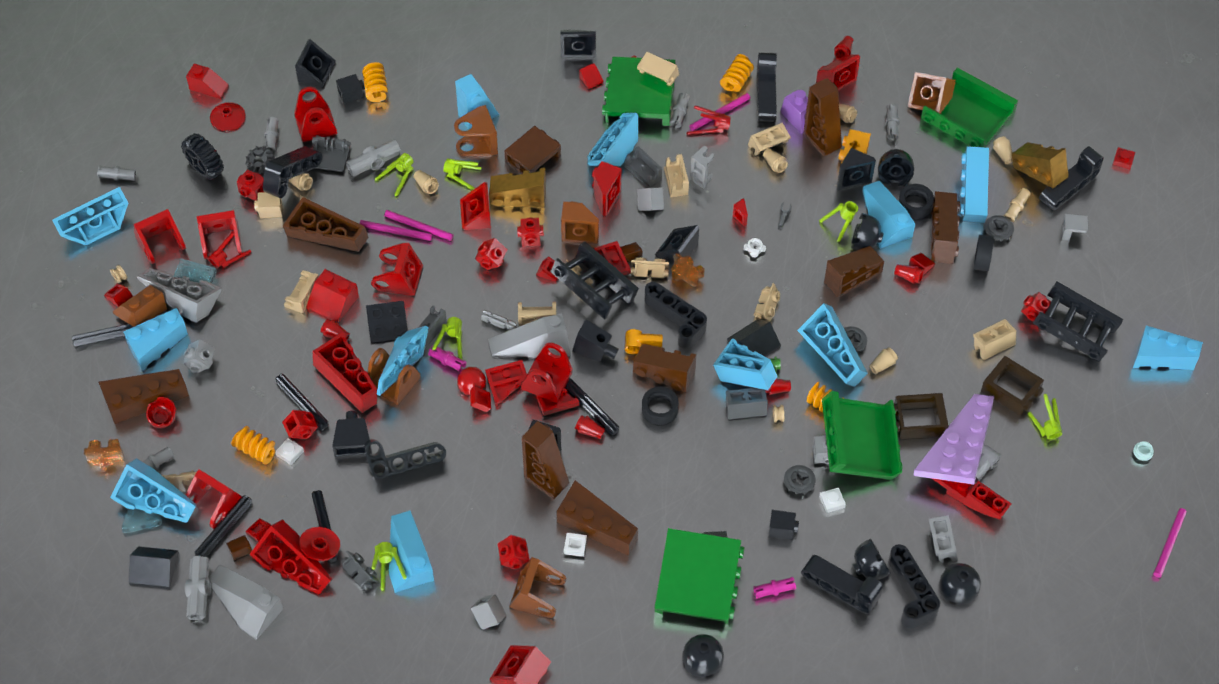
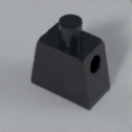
[572,319,619,362]
[332,411,372,457]

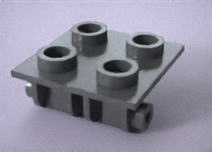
[312,135,351,172]

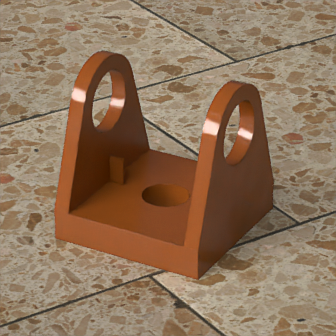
[454,105,498,156]
[367,348,421,405]
[509,557,567,618]

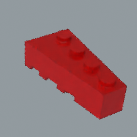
[312,332,377,413]

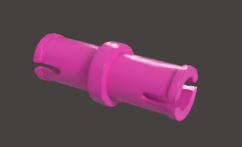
[428,346,467,372]
[753,577,796,599]

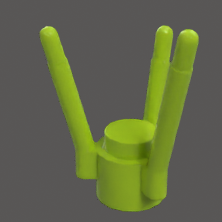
[375,153,414,197]
[443,158,482,190]
[819,201,859,242]
[432,317,462,360]
[1028,394,1062,440]
[372,542,407,591]

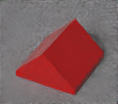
[460,182,491,230]

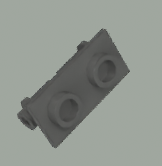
[341,551,380,591]

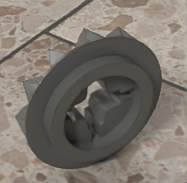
[245,146,274,174]
[984,215,1014,242]
[844,326,867,352]
[784,465,816,495]

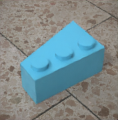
[455,74,500,129]
[123,308,188,372]
[1133,326,1203,370]
[713,338,778,390]

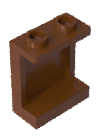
[504,125,561,174]

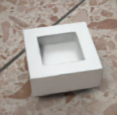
[275,438,304,465]
[819,487,846,513]
[564,533,587,557]

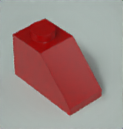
[186,63,229,99]

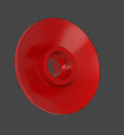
[210,102,246,132]
[299,527,340,561]

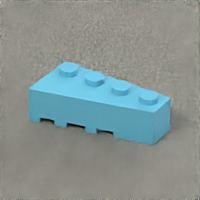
[960,146,989,223]
[797,303,868,387]

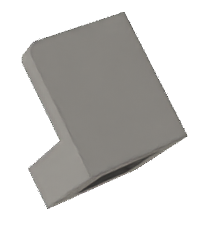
[637,187,664,211]
[1062,214,1088,240]
[471,594,506,629]

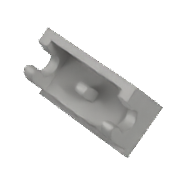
[690,145,714,189]
[929,515,958,563]

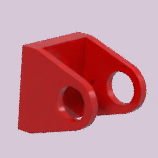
[294,87,337,142]
[133,209,186,264]
[196,210,242,259]
[371,243,423,296]
[521,343,573,403]
[186,469,242,529]

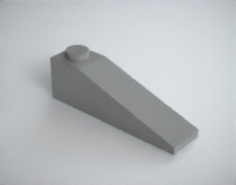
[137,268,221,323]
[488,313,571,360]
[208,565,283,640]

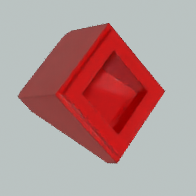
[579,63,604,90]
[733,198,748,227]
[909,253,936,275]
[536,256,558,282]
[104,284,133,307]
[245,519,271,543]

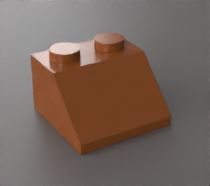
[908,72,956,113]
[561,201,599,244]
[113,285,167,327]

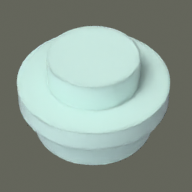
[1133,441,1154,461]

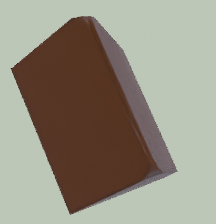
[620,242,643,262]
[226,535,252,560]

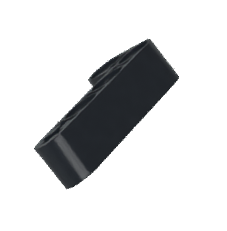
[757,53,777,122]
[263,146,323,199]
[1039,146,1104,211]
[644,282,707,349]
[364,439,446,478]
[888,544,940,628]
[801,555,883,614]

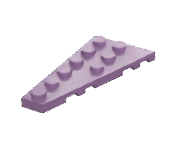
[914,394,994,484]

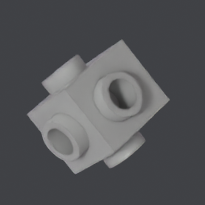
[183,339,215,373]
[813,435,829,464]

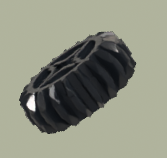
[181,133,224,180]

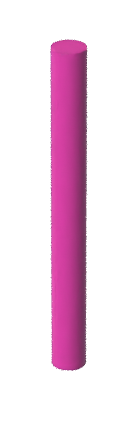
[689,93,751,131]
[384,210,454,241]
[359,220,432,241]
[1153,508,1187,578]

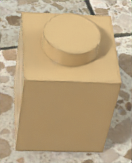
[254,192,282,218]

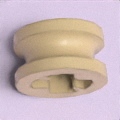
[110,265,128,284]
[773,405,784,423]

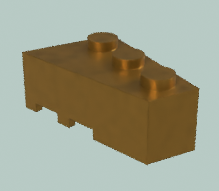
[1012,142,1068,188]
[489,168,546,208]

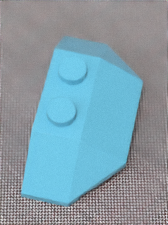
[587,113,638,166]
[52,187,128,246]

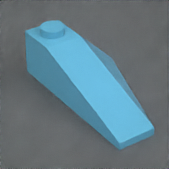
[863,181,915,249]
[377,326,429,396]
[110,459,197,523]
[389,511,434,593]

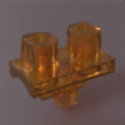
[671,254,705,287]
[84,439,124,471]

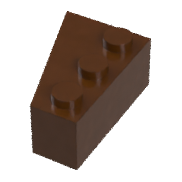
[824,246,884,297]
[633,344,697,393]

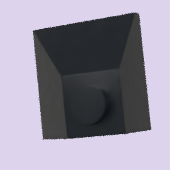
[561,30,596,58]

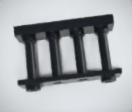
[551,242,639,320]
[1033,281,1124,362]

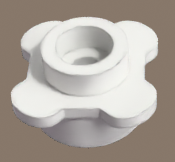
[744,238,766,257]

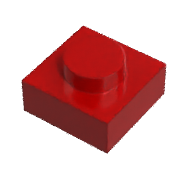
[1113,147,1136,170]
[470,386,491,412]

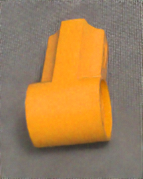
[625,329,663,354]

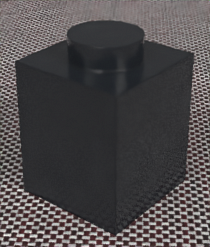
[336,74,365,104]
[768,510,799,540]

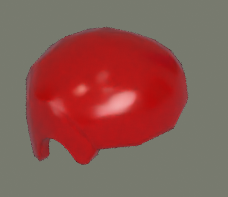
[457,367,486,396]
[146,397,177,428]

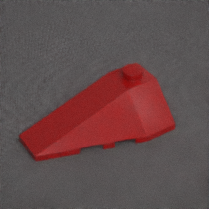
[250,519,332,595]

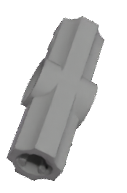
[346,140,401,176]
[185,556,211,620]

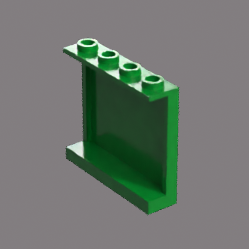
[602,57,676,126]
[921,68,1018,148]
[822,391,903,480]
[654,528,745,625]

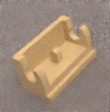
[637,52,679,86]
[748,123,791,156]
[664,154,689,197]
[284,270,319,313]
[518,302,556,326]
[973,319,1016,360]

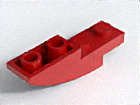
[931,478,1012,519]

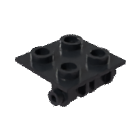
[366,301,408,343]

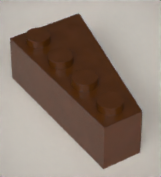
[803,78,842,156]
[931,191,960,264]
[283,197,369,252]
[98,369,189,424]
[522,421,569,499]
[556,480,638,556]

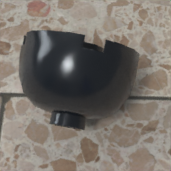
[878,149,914,186]
[851,213,884,250]
[853,539,891,580]
[939,563,981,605]
[682,634,724,678]

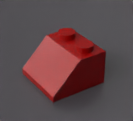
[816,54,860,90]
[592,161,622,217]
[306,269,359,324]
[490,645,551,684]

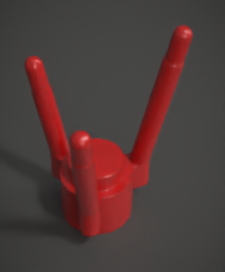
[686,105,731,135]
[208,231,251,269]

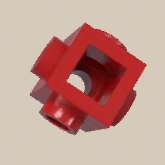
[237,169,264,201]
[517,217,544,247]
[475,238,508,270]
[1021,292,1051,321]
[282,410,318,440]
[498,535,530,569]

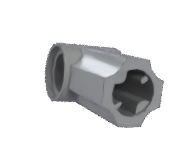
[975,444,1001,483]

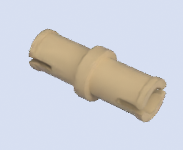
[1003,188,1031,222]

